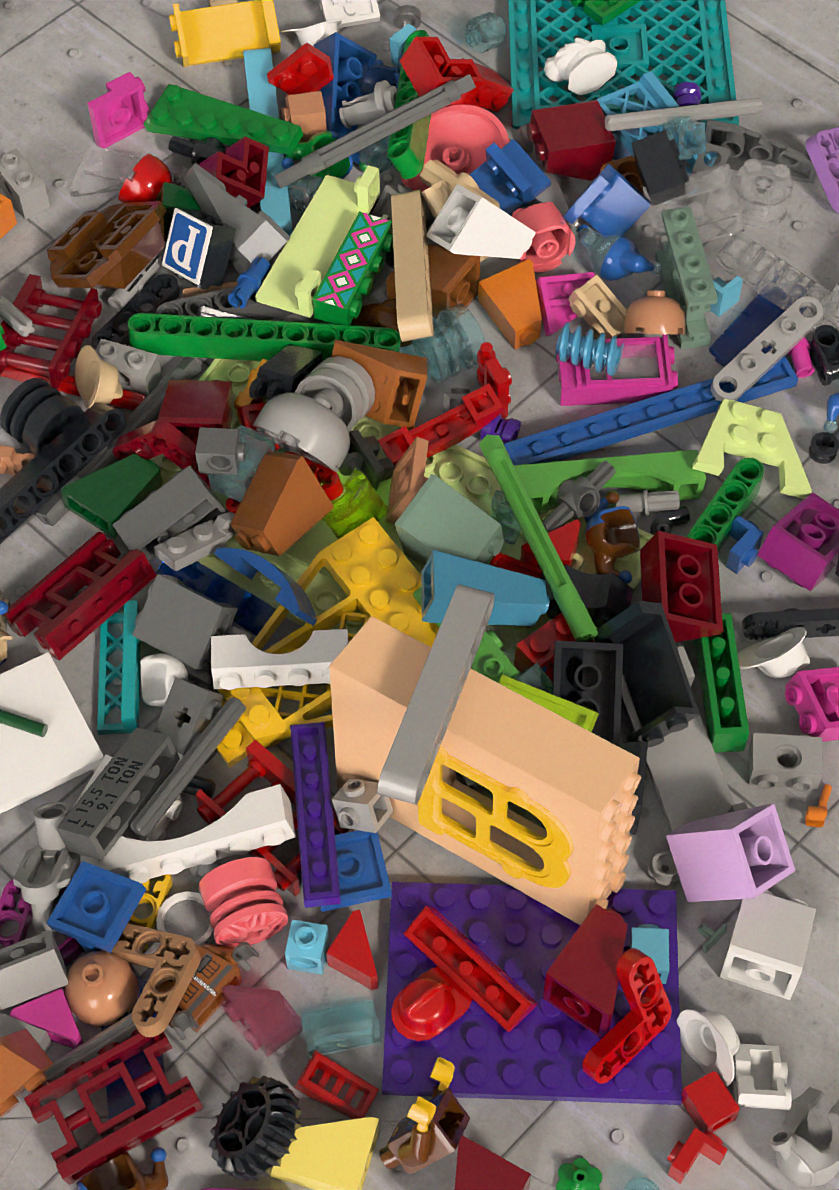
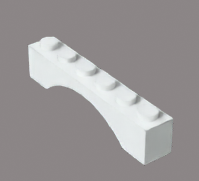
[80,784,296,883]

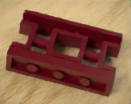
[4,532,157,661]
[24,1029,204,1185]

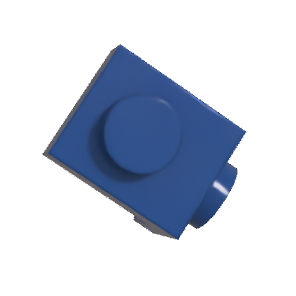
[726,516,764,574]

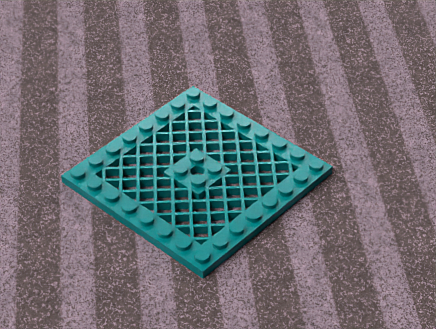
[508,0,739,133]

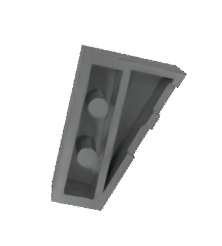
[113,466,228,561]

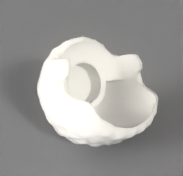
[140,653,188,707]

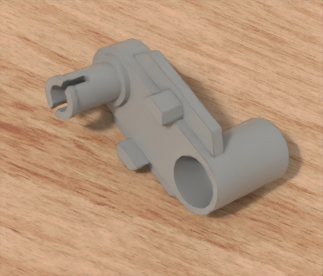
[13,802,80,931]

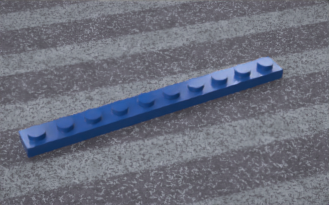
[504,356,798,466]

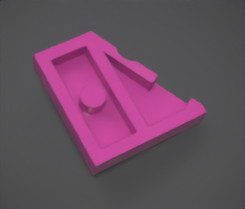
[536,272,595,336]

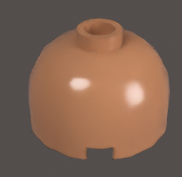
[624,290,685,335]
[64,950,139,1027]

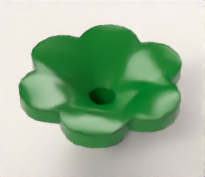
[556,1158,602,1190]

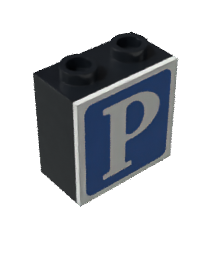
[162,208,236,289]

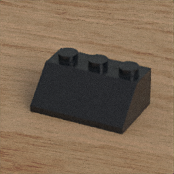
[552,641,623,743]

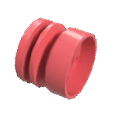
[199,857,288,947]

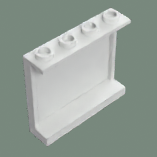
[0,652,104,814]

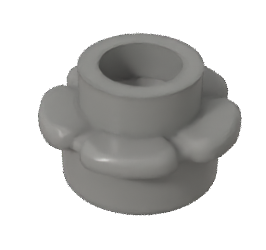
[648,851,680,885]

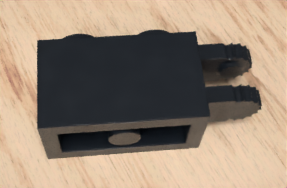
[249,344,322,402]

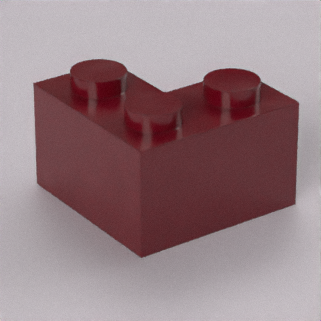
[199,136,269,208]

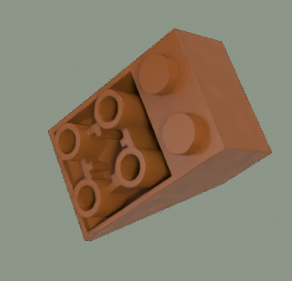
[331,340,428,429]

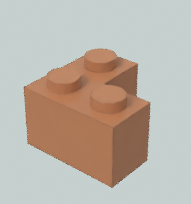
[281,91,327,142]

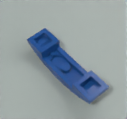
[214,548,317,626]

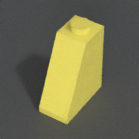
[270,1117,380,1190]

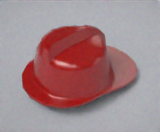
[391,967,472,1041]

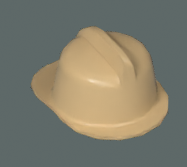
[75,345,123,408]

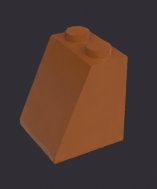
[386,244,480,332]
[230,451,334,557]

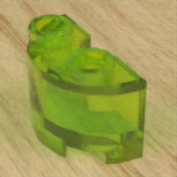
[322,469,388,539]

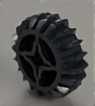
[209,1075,302,1182]

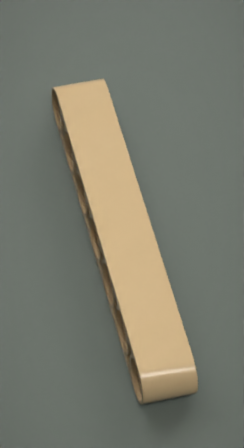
[391,190,434,342]

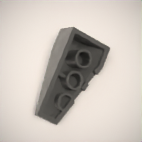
[704,120,816,184]
[184,163,291,274]

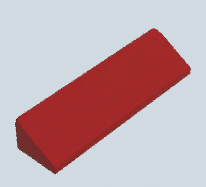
[403,906,538,1032]

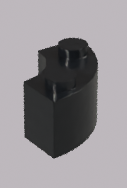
[540,565,634,628]

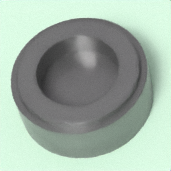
[394,5,421,29]

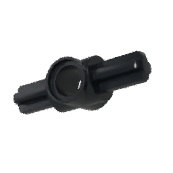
[168,136,226,166]

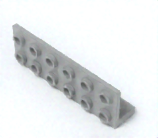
[621,646,748,831]

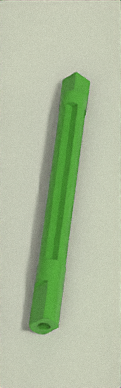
[479,434,598,642]

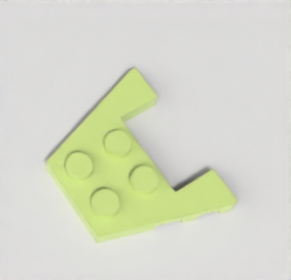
[692,399,812,499]

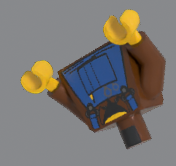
[379,1057,470,1174]

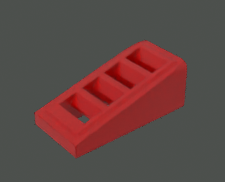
[293,1051,379,1119]

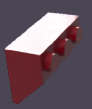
[640,531,723,643]

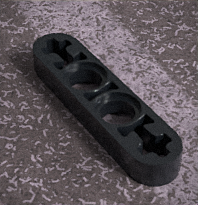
[92,274,180,349]

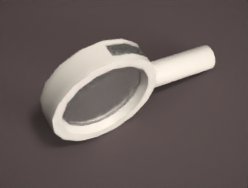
[131,891,214,976]

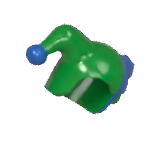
[281,131,371,183]

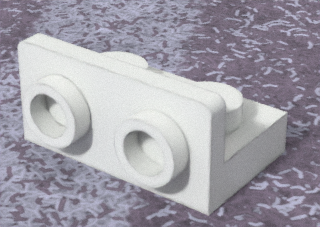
[319,0,380,28]

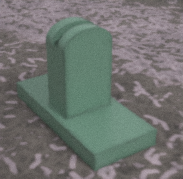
[697,923,727,953]

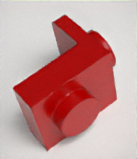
[667,1128,728,1184]

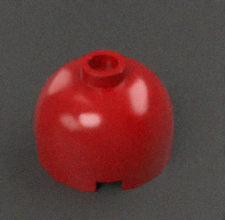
[118,153,172,203]

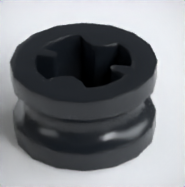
[809,432,839,464]

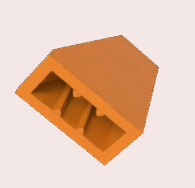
[478,259,542,350]

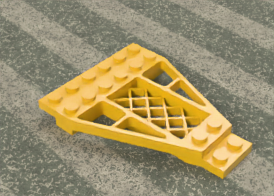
[216,517,472,768]

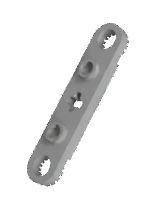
[710,296,823,402]

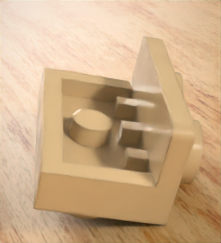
[568,275,627,339]

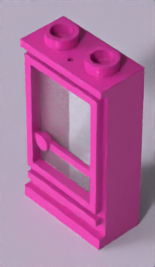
[556,334,678,406]

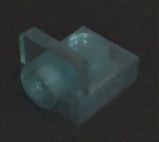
[491,489,521,545]

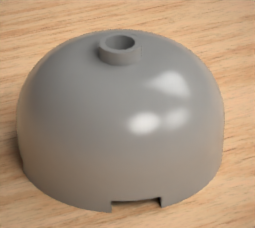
[253,393,350,473]

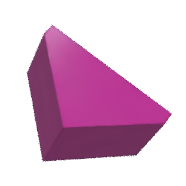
[9,988,84,1049]

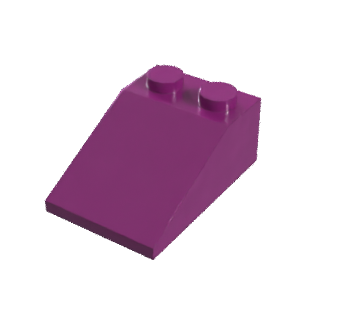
[757,492,839,592]

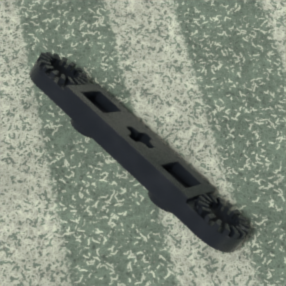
[742,608,839,640]

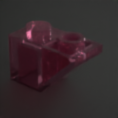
[222,985,303,1057]

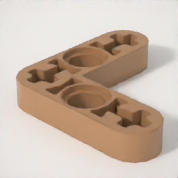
[112,923,201,1037]

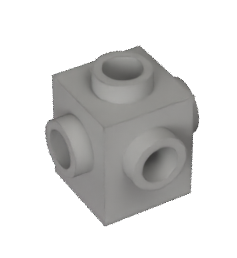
[332,778,393,833]

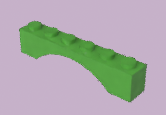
[514,450,706,514]

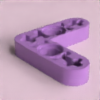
[806,127,839,213]

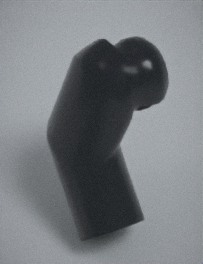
[650,506,690,535]

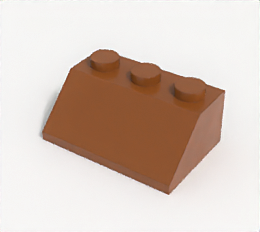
[0,1029,54,1117]

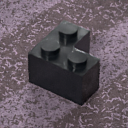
[631,130,689,206]

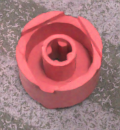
[511,202,575,273]

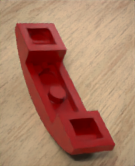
[378,383,504,466]

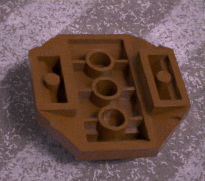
[47,201,167,289]

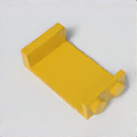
[169,0,281,67]

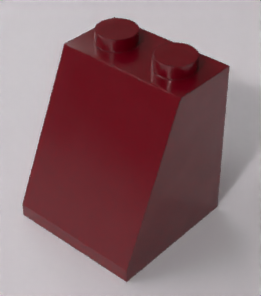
[526,100,616,181]
[158,379,234,459]
[543,904,628,1039]
[454,1135,531,1190]

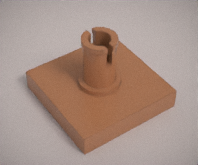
[385,437,429,524]

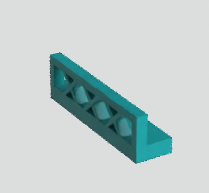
[97,600,141,735]

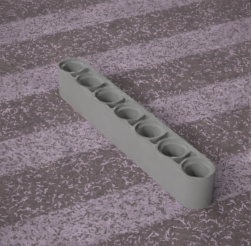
[377,584,495,805]

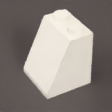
[426,184,536,259]
[720,890,816,1000]

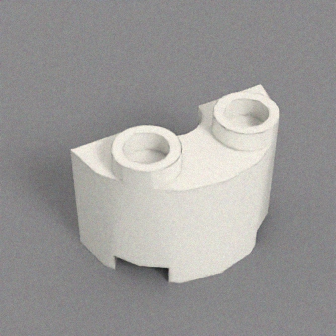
[732,1044,792,1110]

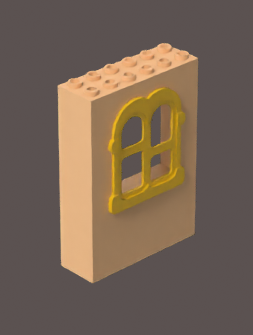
[329,616,641,925]

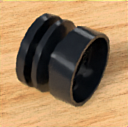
[0,377,84,455]

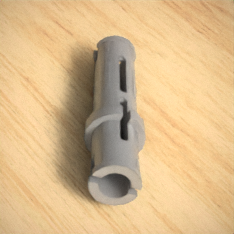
[108,241,167,312]

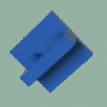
[469,139,551,216]
[320,830,392,912]
[46,861,146,953]

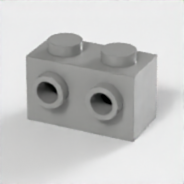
[0,930,68,1011]

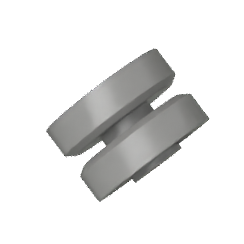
[295,356,375,432]

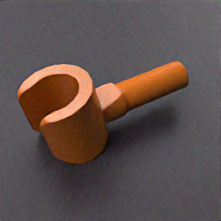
[805,784,832,828]

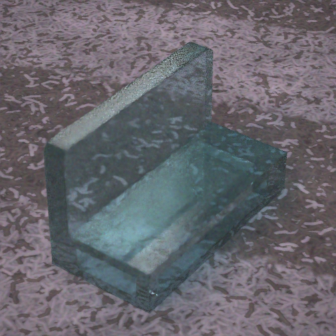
[302,1000,381,1058]

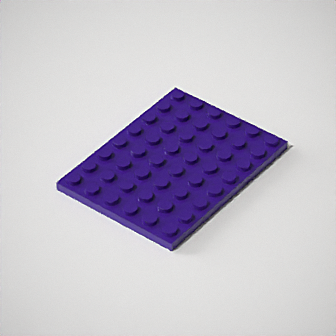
[382,882,682,1105]

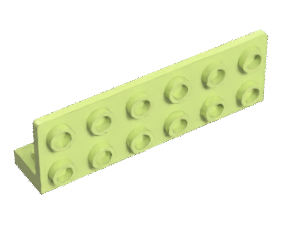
[255,165,380,318]

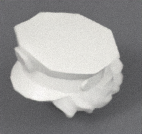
[544,38,617,95]

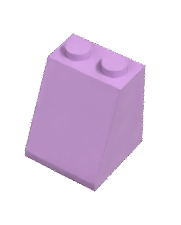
[666,803,796,902]

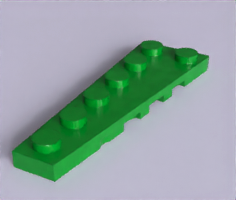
[144,84,303,155]

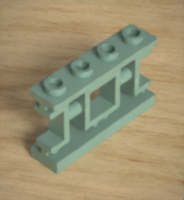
[655,207,718,349]

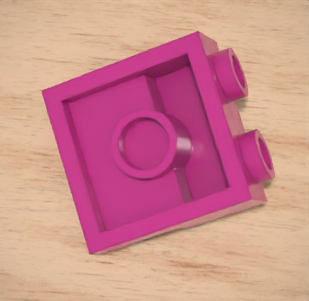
[87,71,149,150]
[785,667,839,742]

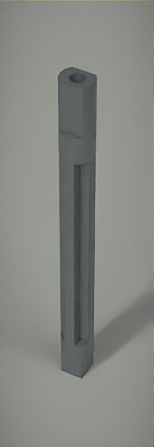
[274,74,476,188]
[36,357,202,526]

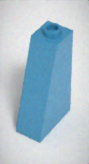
[421,550,550,626]

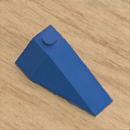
[314,32,377,137]

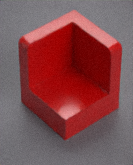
[681,1071,740,1133]

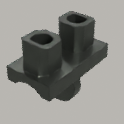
[338,429,395,493]

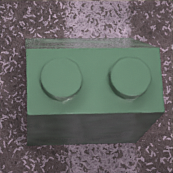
[395,474,504,565]

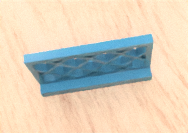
[596,71,718,177]

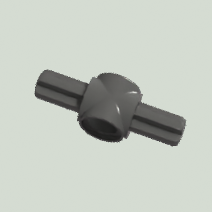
[542,461,616,533]

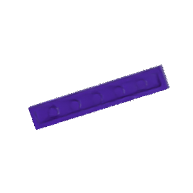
[290,722,341,908]

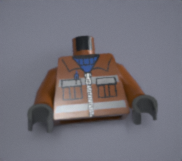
[158,942,259,1040]

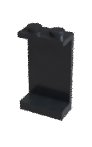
[594,601,700,747]

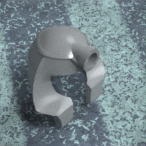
[769,1087,839,1188]

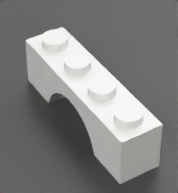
[211,629,348,690]

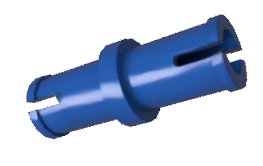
[228,257,271,309]

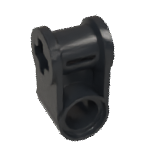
[809,325,839,386]

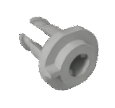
[339,80,397,129]

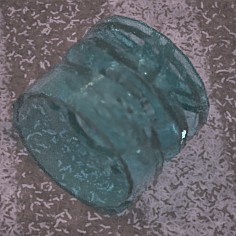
[412,304,485,383]

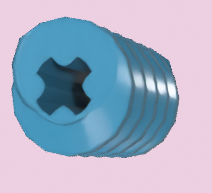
[555,322,624,376]

